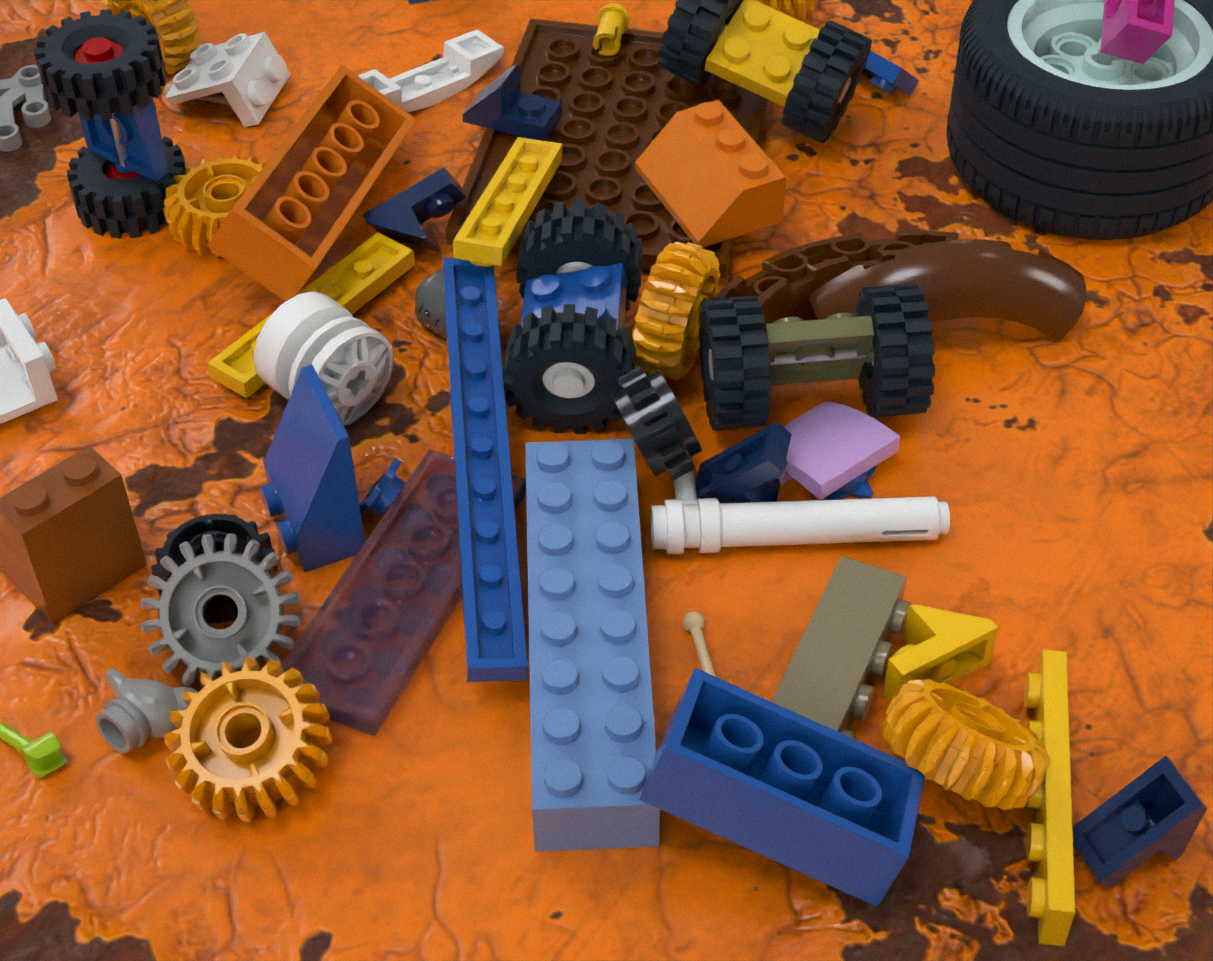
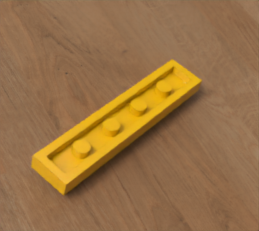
[453,137,562,267]
[208,232,415,398]
[1024,649,1075,947]

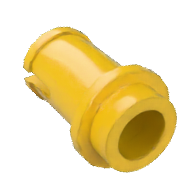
[593,3,630,56]

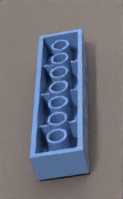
[525,439,660,852]

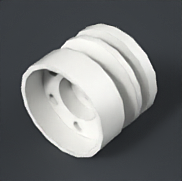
[253,291,394,426]

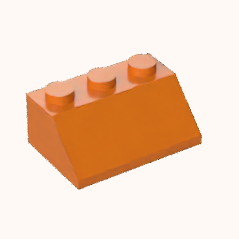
[635,100,786,248]

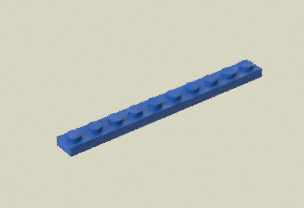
[443,258,528,682]

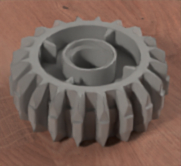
[140,533,301,686]

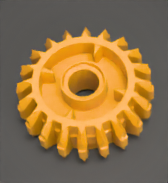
[103,0,202,74]
[163,154,267,260]
[632,242,721,380]
[164,656,332,823]
[882,679,1051,810]

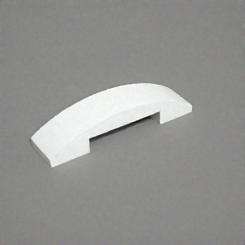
[358,29,504,112]

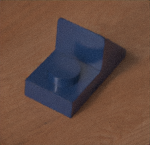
[462,64,562,141]
[363,167,467,252]
[695,422,792,503]
[1073,756,1207,888]

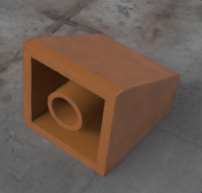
[0,445,147,624]

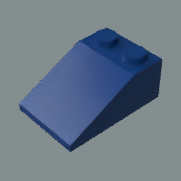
[260,365,367,573]

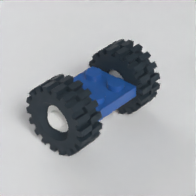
[503,200,643,434]

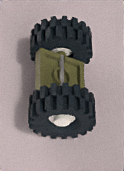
[699,283,935,430]

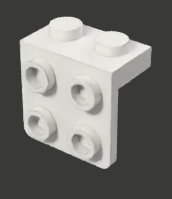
[166,32,291,127]
[0,298,58,424]

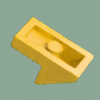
[883,605,998,703]

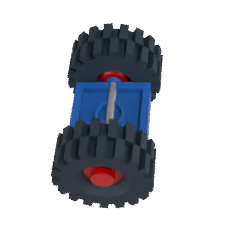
[34,9,186,239]

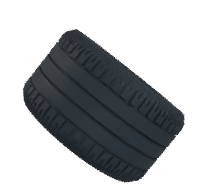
[946,0,1213,240]

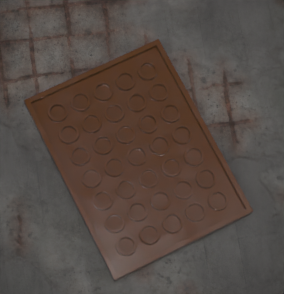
[445,19,769,279]

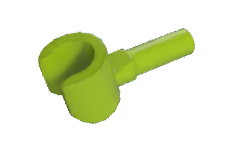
[0,722,68,778]

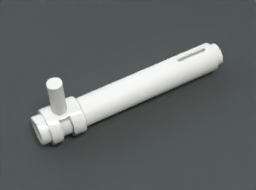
[650,471,950,555]

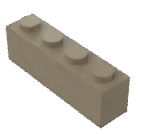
[771,556,911,739]

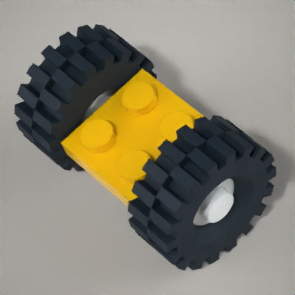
[658,0,872,143]

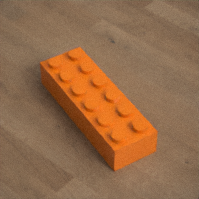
[207,65,417,301]

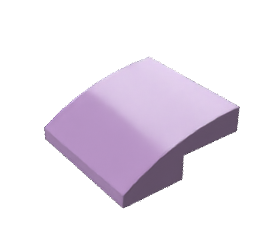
[778,401,900,500]

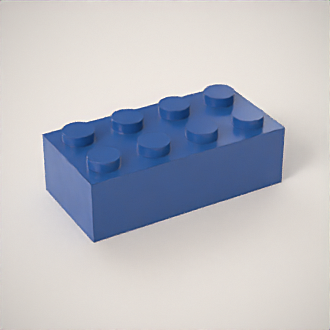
[639,668,925,907]

